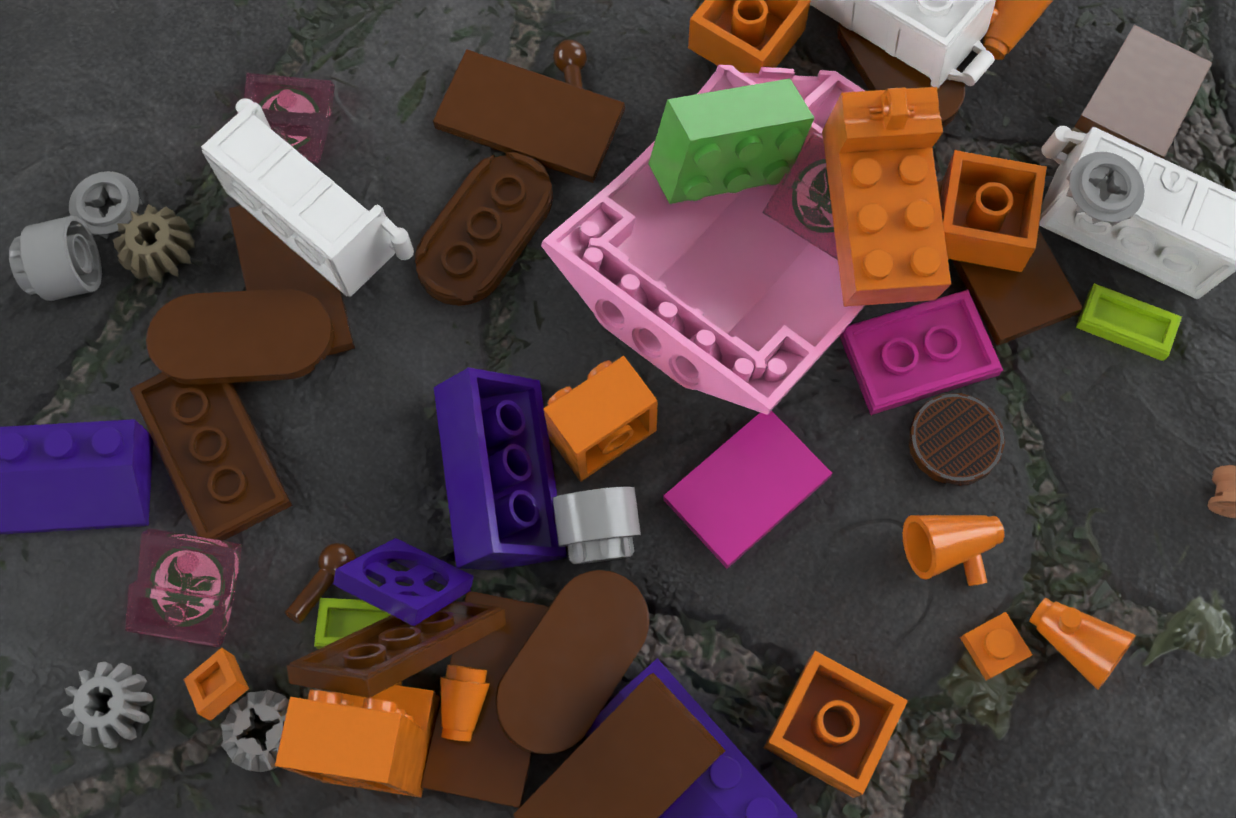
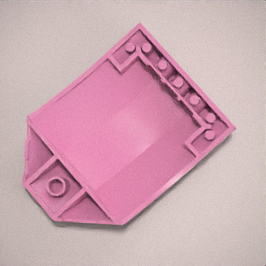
[541,65,865,415]

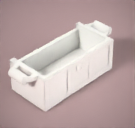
[810,0,996,89]
[201,98,414,297]
[1039,126,1236,299]

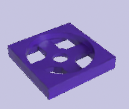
[333,538,474,626]

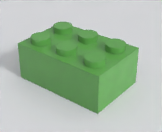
[648,78,814,204]

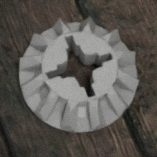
[1066,152,1145,226]
[69,171,143,239]
[220,690,289,772]

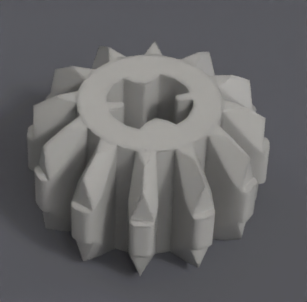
[60,662,154,749]

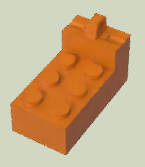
[822,87,951,307]
[275,681,440,798]

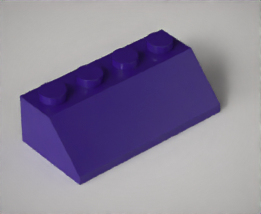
[434,367,567,570]
[0,419,153,534]
[585,658,798,818]

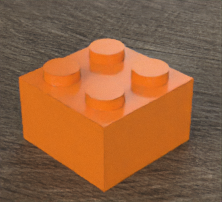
[688,0,811,73]
[940,150,1047,272]
[543,356,658,482]
[764,651,908,798]

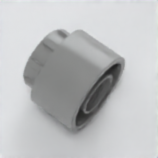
[9,215,102,301]
[553,487,641,564]

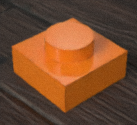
[960,612,1033,681]
[184,648,249,721]

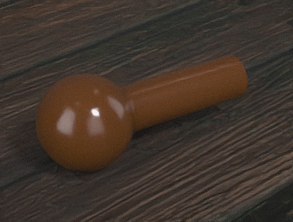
[553,40,587,88]
[285,543,356,624]

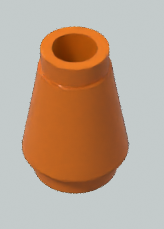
[440,665,490,741]

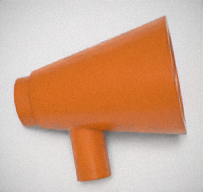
[983,0,1053,60]
[903,515,1004,586]
[1029,598,1136,690]

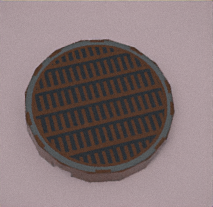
[909,393,1005,486]

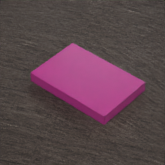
[840,289,1003,415]
[663,410,832,569]

